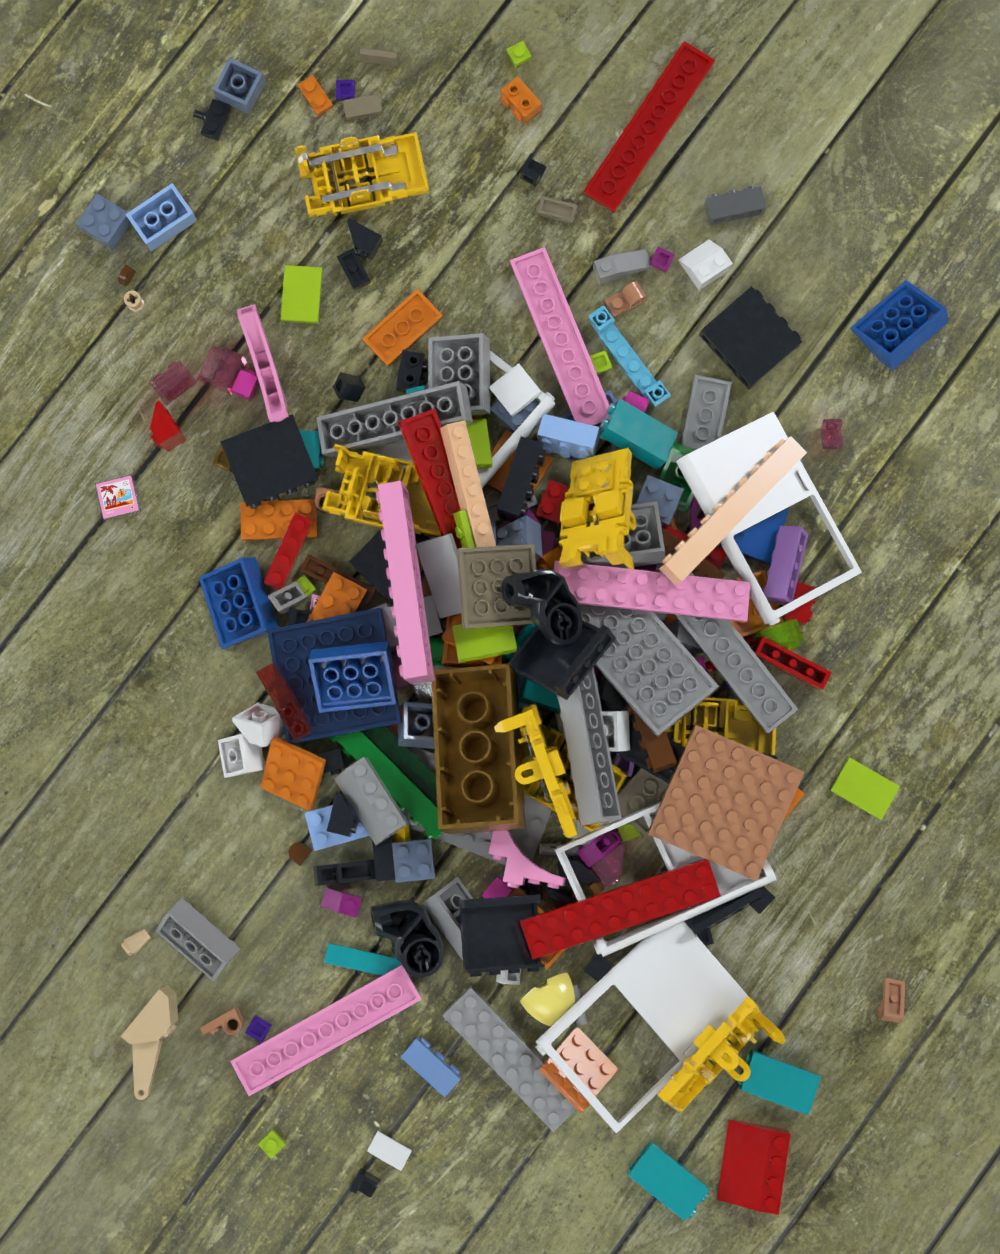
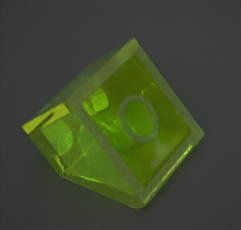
[754,619,804,650]

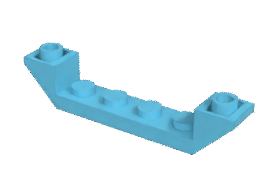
[588,305,671,407]

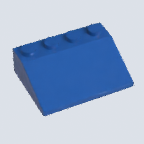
[851,280,948,370]
[719,507,789,564]
[199,557,279,649]
[308,641,397,713]

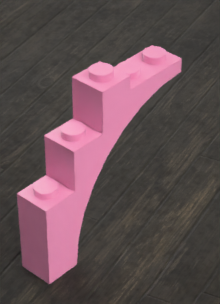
[237,304,289,422]
[485,830,566,889]

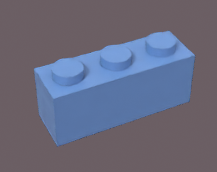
[401,1036,461,1097]

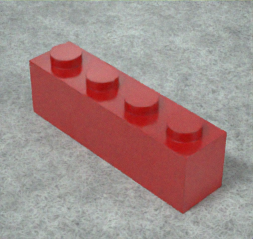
[264,512,315,590]
[752,637,832,690]

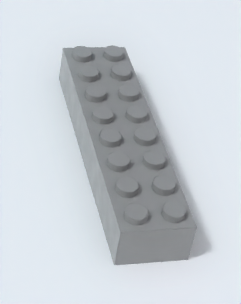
[316,381,473,458]
[557,667,622,825]
[442,985,576,1132]

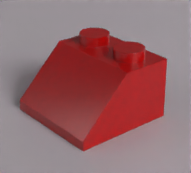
[150,400,187,452]

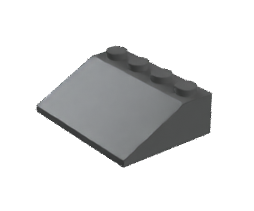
[428,333,490,415]
[586,501,665,568]

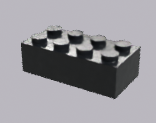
[497,436,546,522]

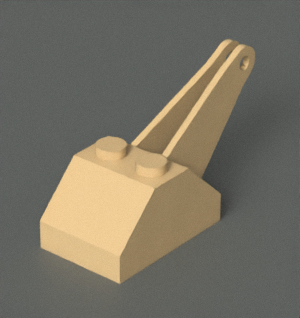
[120,985,178,1100]

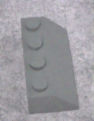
[335,757,409,845]
[422,877,473,960]
[155,898,240,982]

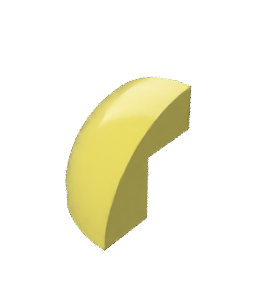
[520,973,575,1028]

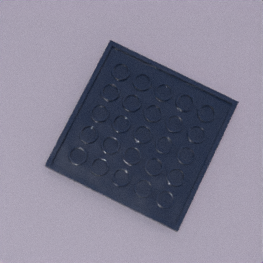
[267,608,402,744]

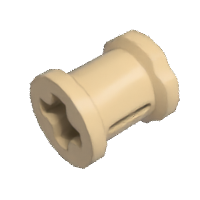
[124,290,145,312]

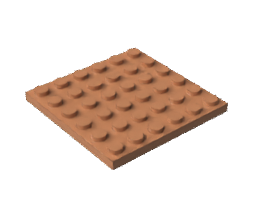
[647,724,804,881]

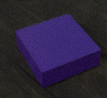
[336,80,355,101]
[245,1015,272,1043]

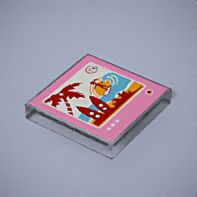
[95,474,141,521]

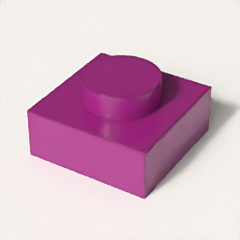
[649,246,675,273]

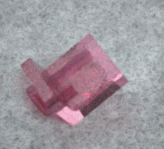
[820,419,843,449]

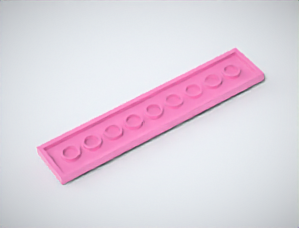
[510,247,610,426]
[554,561,750,622]
[230,965,422,1096]

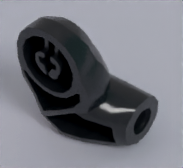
[501,569,583,645]
[370,900,444,978]

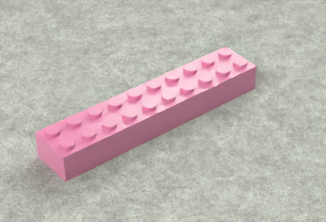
[376,481,435,684]

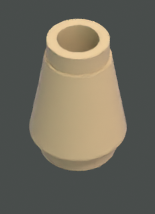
[121,929,151,956]

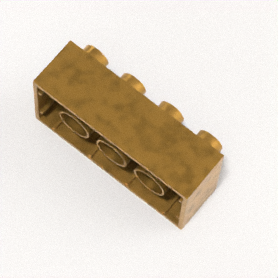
[432,664,526,834]

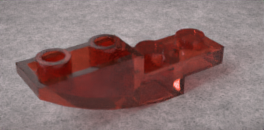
[256,662,312,741]

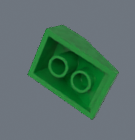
[659,442,695,513]

